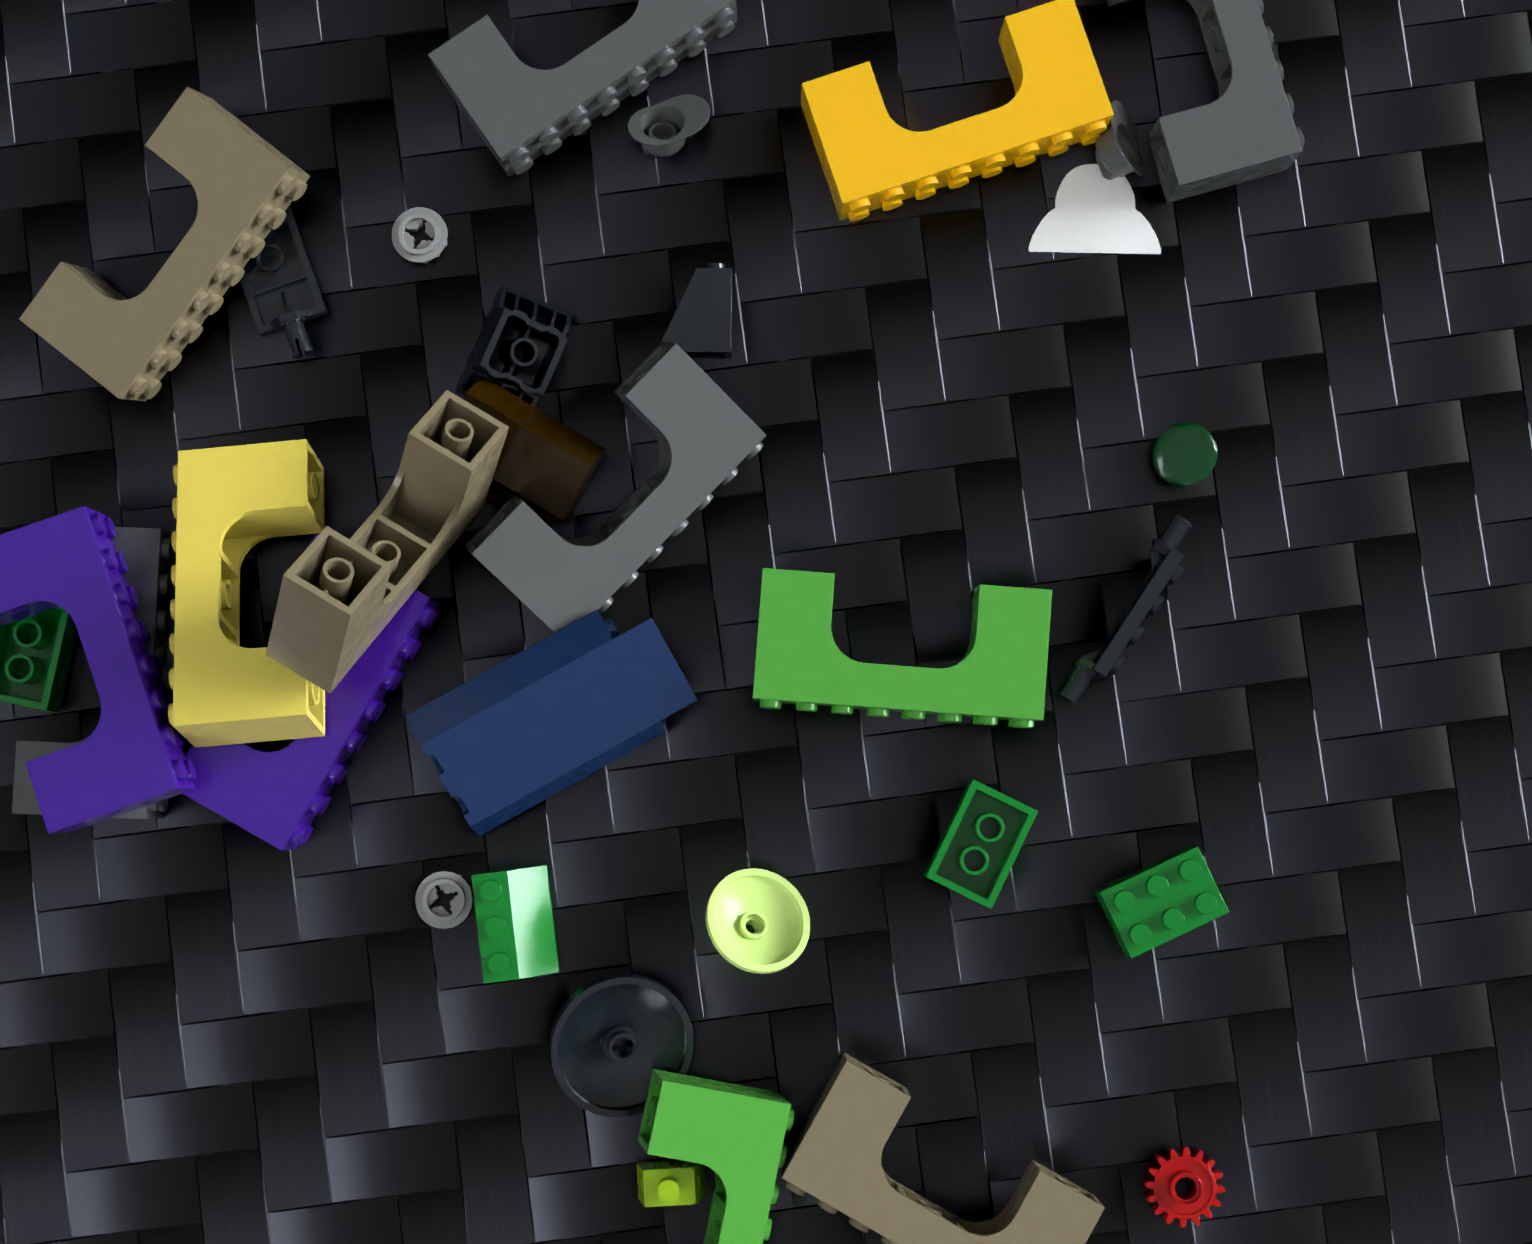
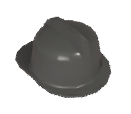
[628,94,711,157]
[1095,100,1146,180]

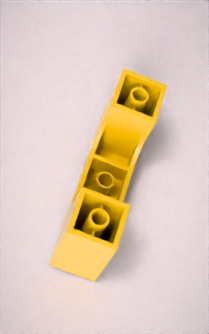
[801,0,1114,222]

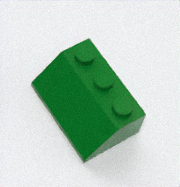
[471,865,560,984]

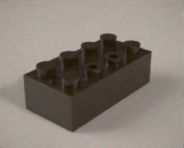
[463,376,605,521]

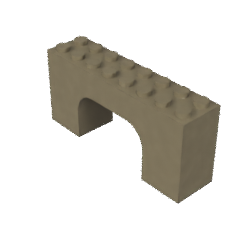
[19,87,310,401]
[266,390,509,693]
[781,1053,1105,1244]

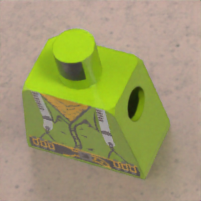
[637,1159,707,1207]

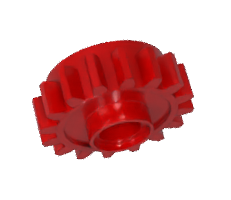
[1142,1145,1225,1228]

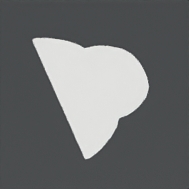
[1029,164,1161,254]

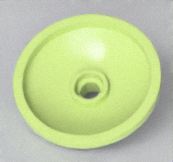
[705,868,810,974]

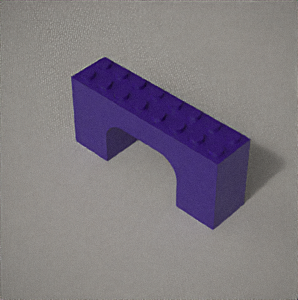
[0,506,197,834]
[183,533,440,851]

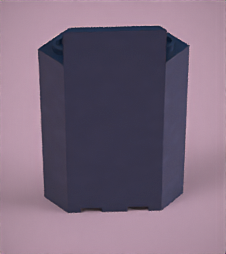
[405,610,697,836]

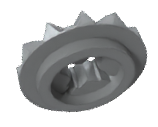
[392,207,448,264]
[415,871,473,929]

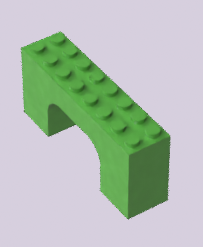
[753,568,1052,728]
[638,1069,794,1244]

